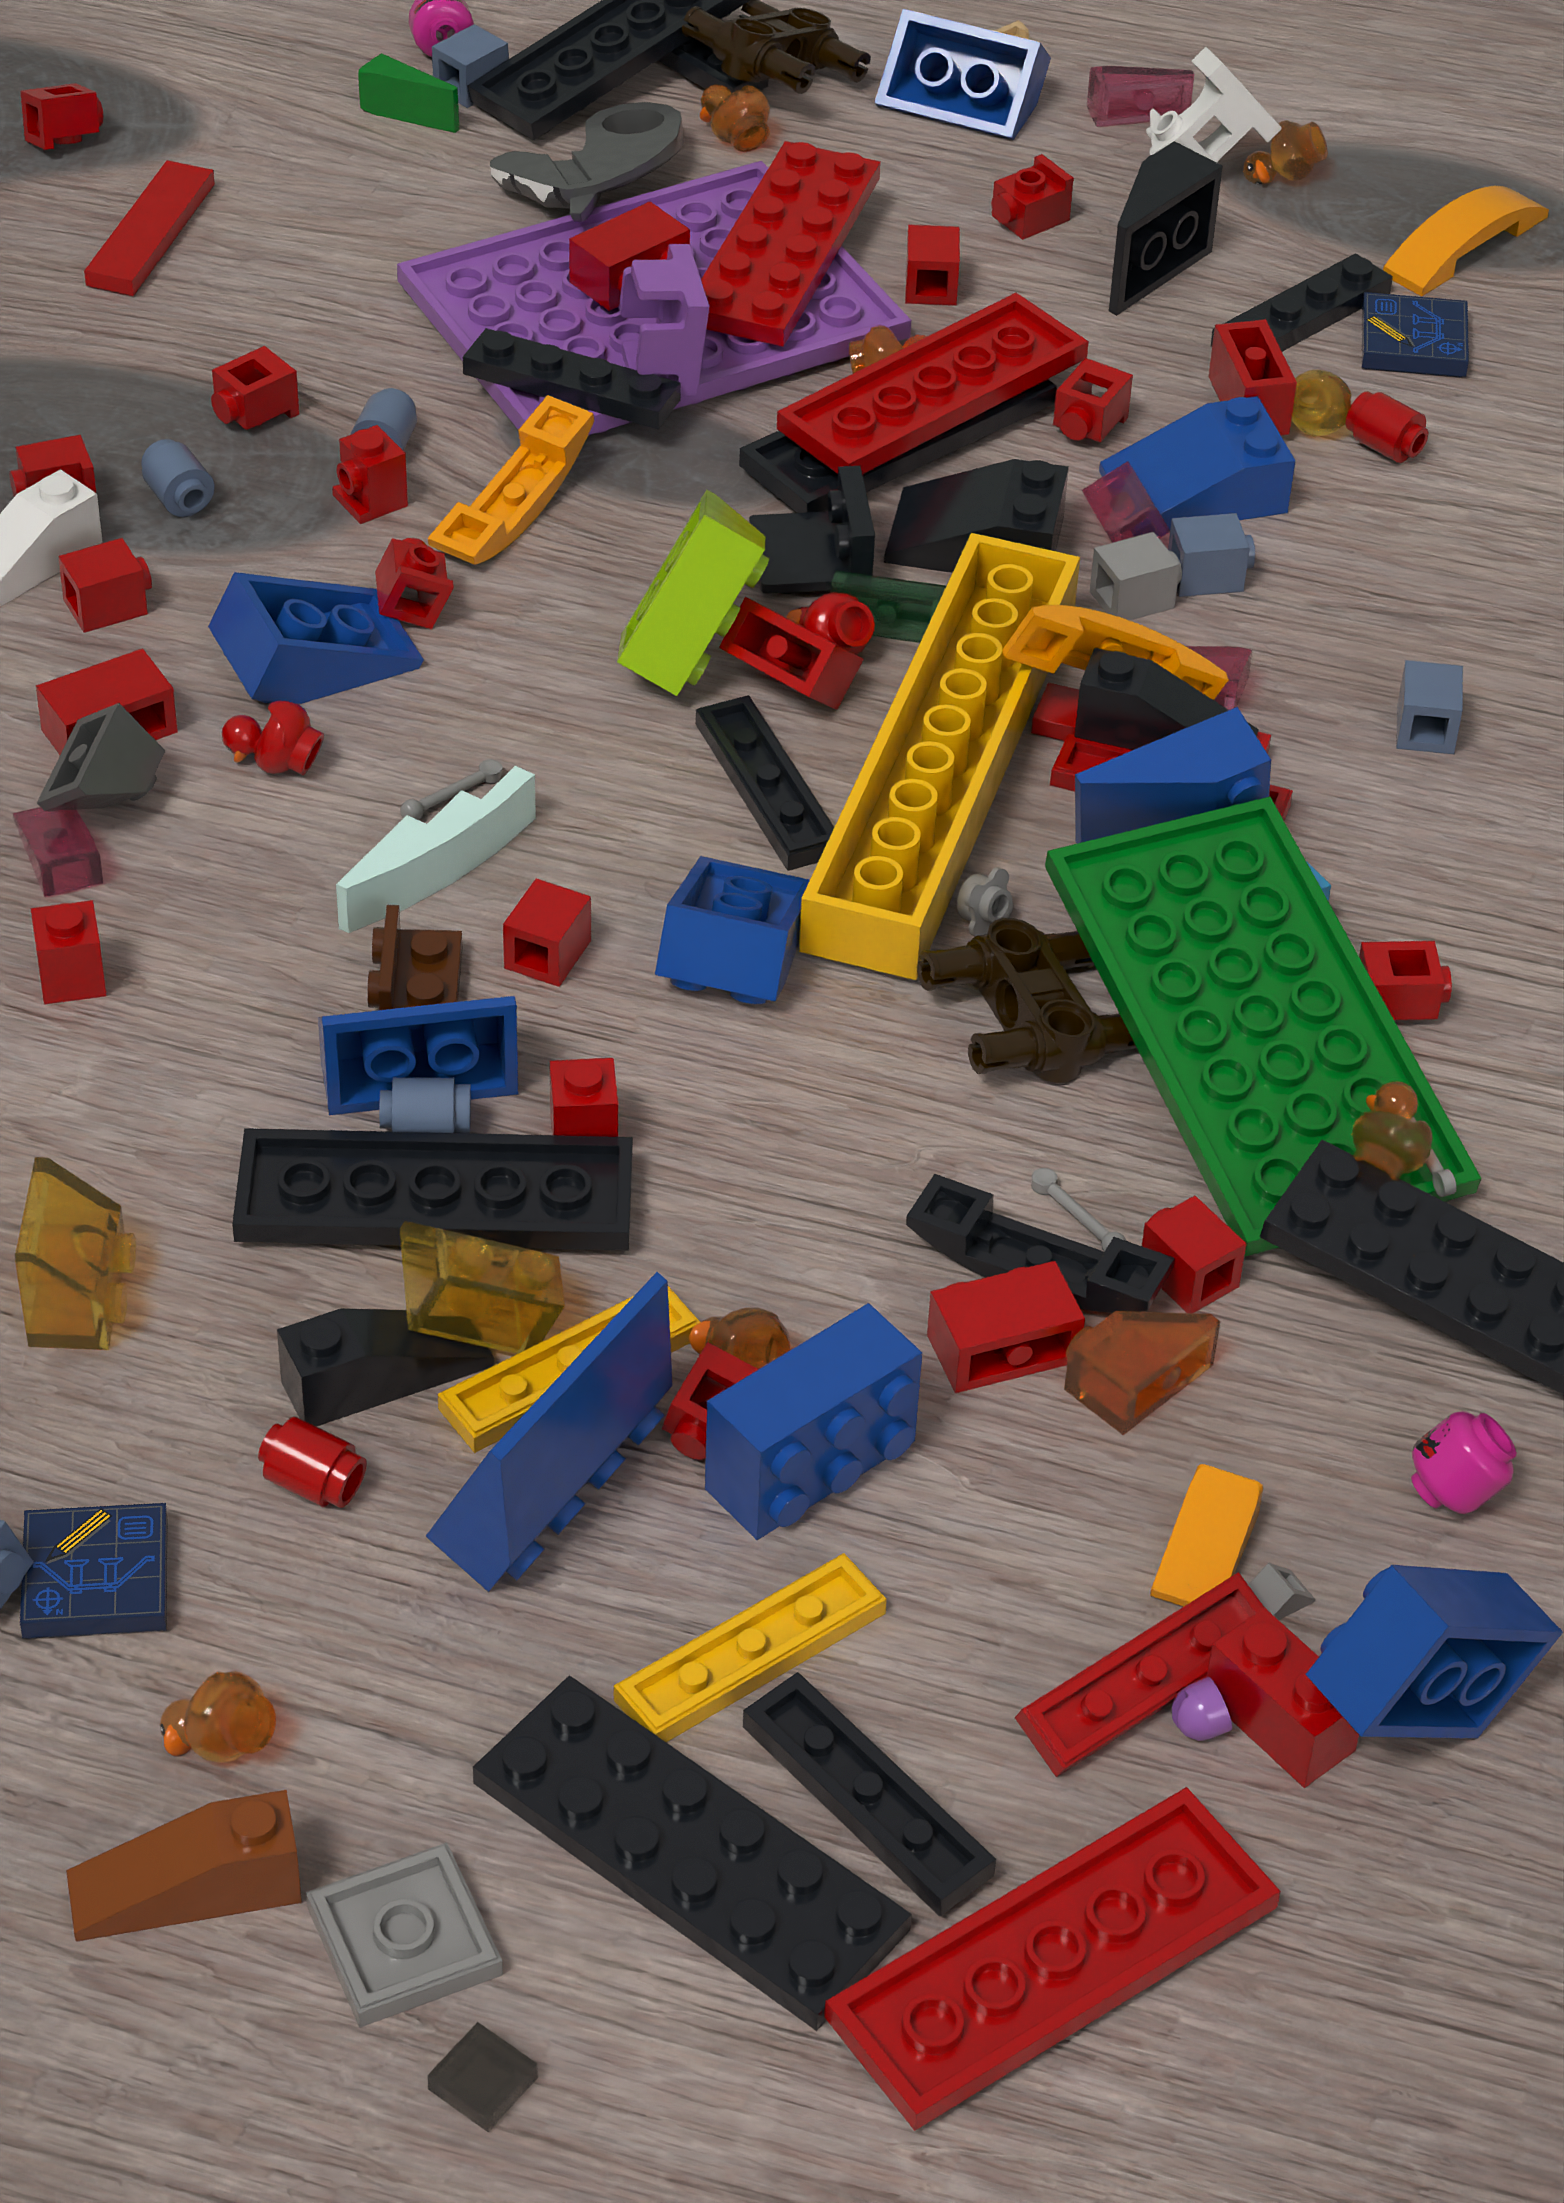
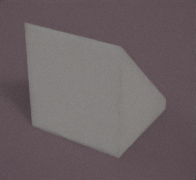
[1249,1563,1316,1620]

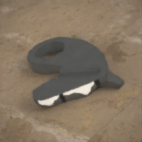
[490,102,684,222]

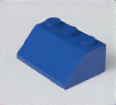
[875,9,1051,140]
[318,996,518,1115]

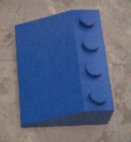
[426,1272,673,1592]

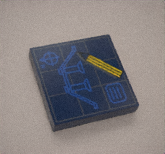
[1362,292,1469,377]
[20,1503,168,1639]

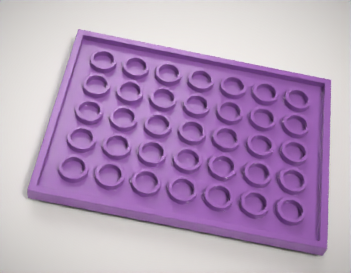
[397,161,912,435]

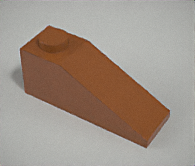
[66,1790,302,1942]

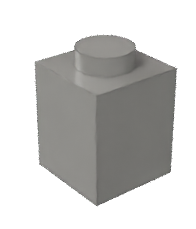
[1090,532,1182,620]

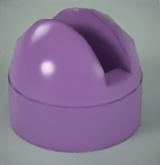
[1172,1677,1232,1741]

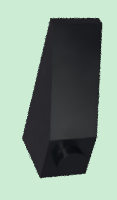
[1074,648,1259,750]
[277,1308,495,1427]

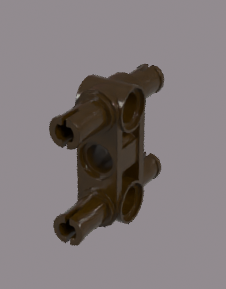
[682,0,871,94]
[917,918,1137,1083]

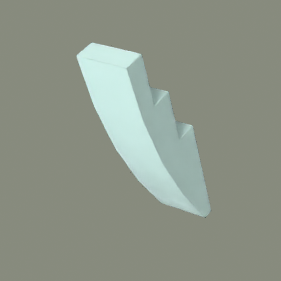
[336,766,536,933]

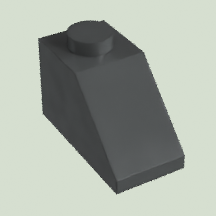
[37,703,165,811]

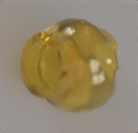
[1292,369,1352,437]

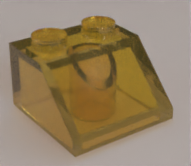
[15,1157,136,1350]
[400,1221,565,1354]

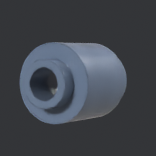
[351,388,417,450]
[141,439,214,517]
[379,1078,471,1133]

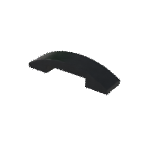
[906,1174,1175,1313]

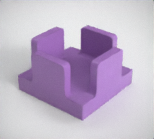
[619,244,709,396]

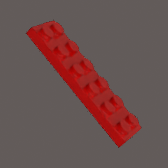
[701,141,881,347]
[776,292,1089,474]
[824,1787,1281,2131]

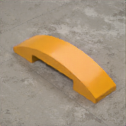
[1383,186,1549,297]
[427,395,594,565]
[1002,605,1229,700]

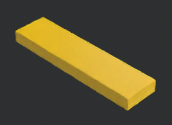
[438,1286,700,1453]
[614,1553,887,1742]

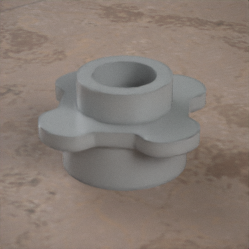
[957,867,1013,936]

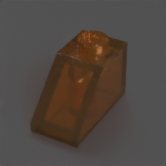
[1064,1311,1221,1435]

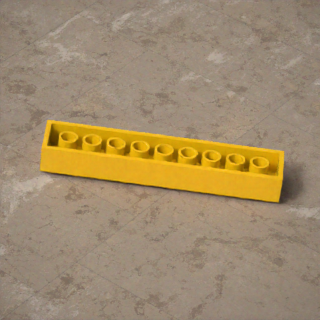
[799,533,1080,980]

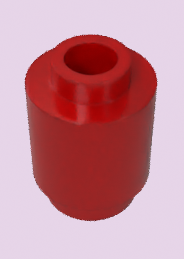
[1345,391,1429,463]
[258,1417,367,1508]

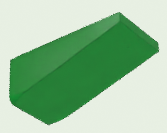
[358,53,460,133]

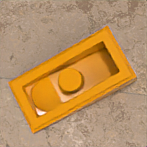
[1150,1464,1263,1607]

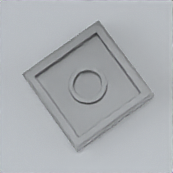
[306,1842,503,2028]

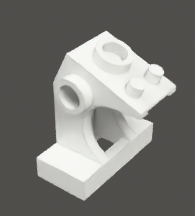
[1146,47,1282,163]

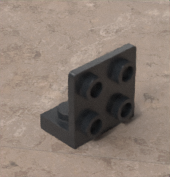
[749,466,875,594]

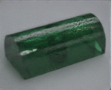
[831,570,946,643]

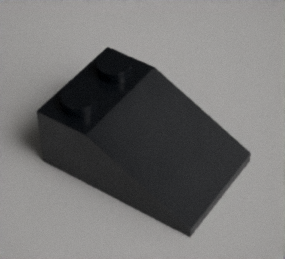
[1109,141,1223,316]
[884,459,1069,573]

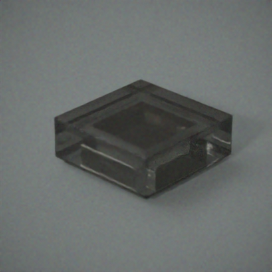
[427,2022,538,2132]

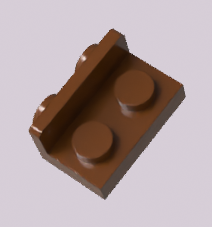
[368,905,463,1010]

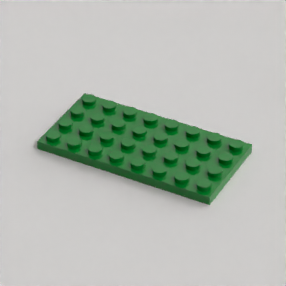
[1045,797,1482,1257]

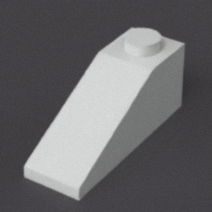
[0,469,102,607]

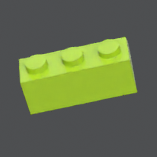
[617,490,769,696]

